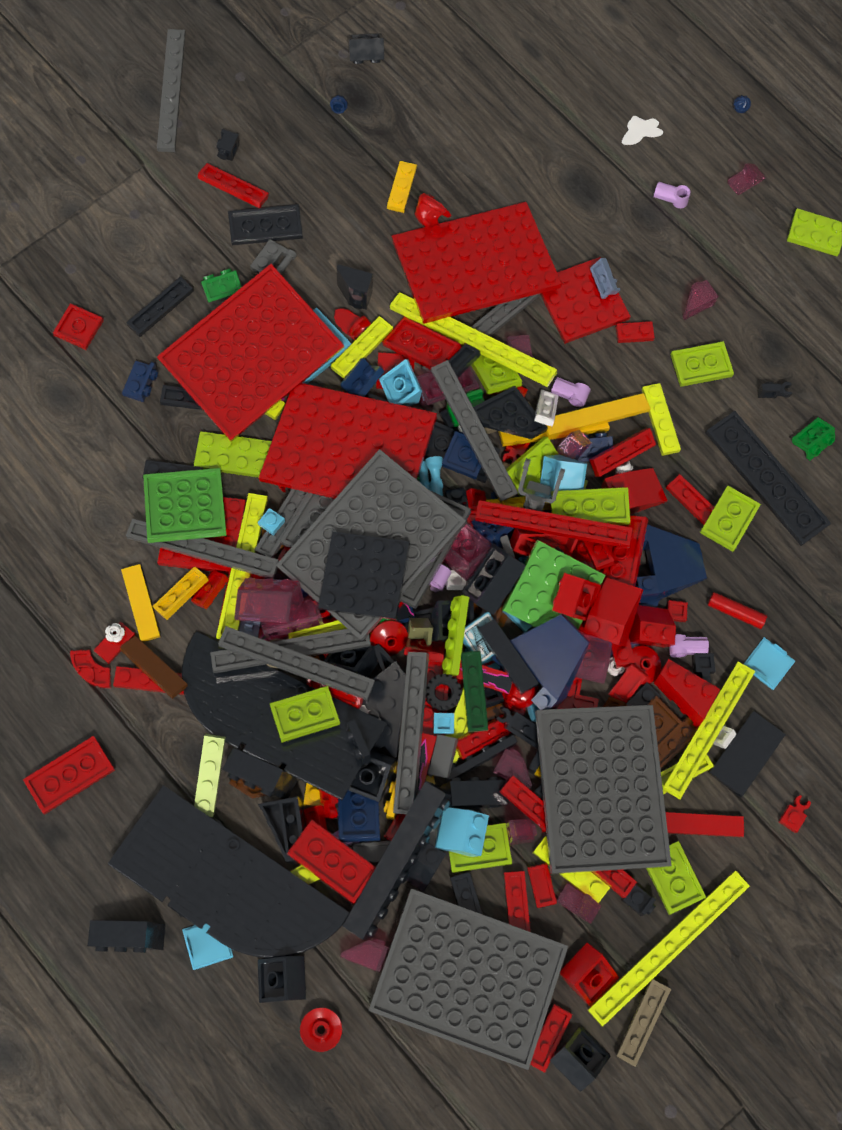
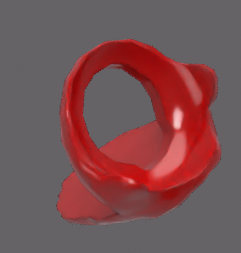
[334,308,371,340]

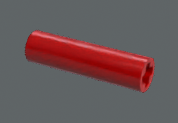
[707,592,767,629]

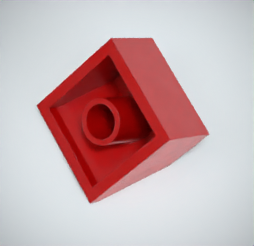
[552,573,601,621]
[630,605,676,648]
[560,943,619,1007]

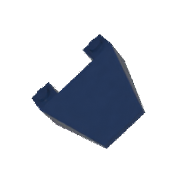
[635,525,707,604]
[492,614,590,710]

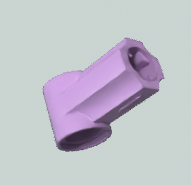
[654,182,690,209]
[551,377,591,407]
[430,564,452,593]
[669,634,709,657]

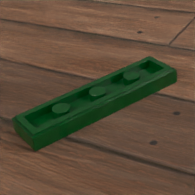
[461,651,488,732]

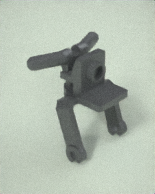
[518,458,565,512]

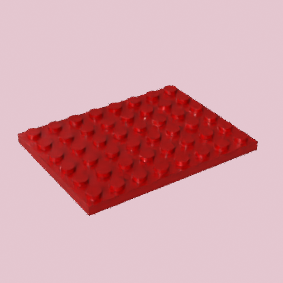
[392,202,562,324]
[157,264,344,441]
[259,383,437,499]

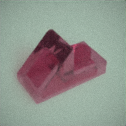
[727,163,766,195]
[556,884,601,924]

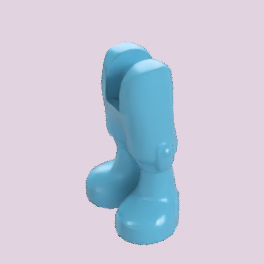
[418,456,443,496]

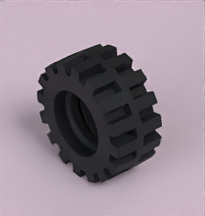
[425,674,462,711]

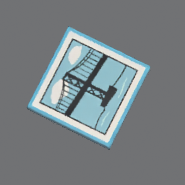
[463,611,494,663]

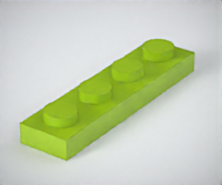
[442,595,469,676]

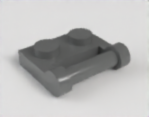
[250,239,297,274]

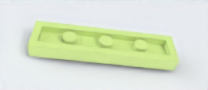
[194,734,226,817]

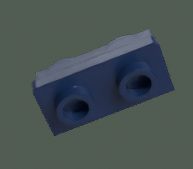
[340,358,385,397]
[122,361,158,402]
[572,432,613,462]
[472,519,514,548]

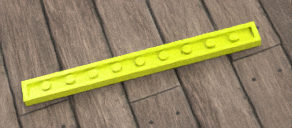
[390,292,557,387]
[588,871,750,1026]

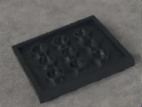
[318,531,410,620]

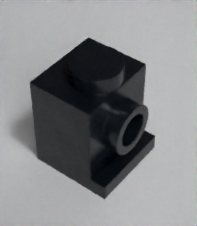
[216,129,240,161]

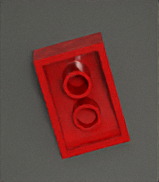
[601,468,668,515]
[583,578,644,645]

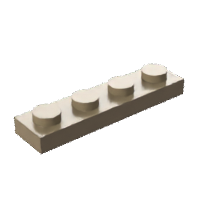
[616,979,671,1067]

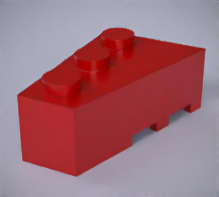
[509,528,578,557]
[654,659,720,728]

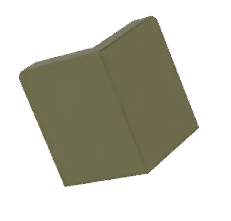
[408,618,433,645]

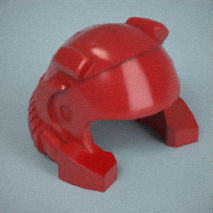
[415,193,451,227]
[501,684,539,716]

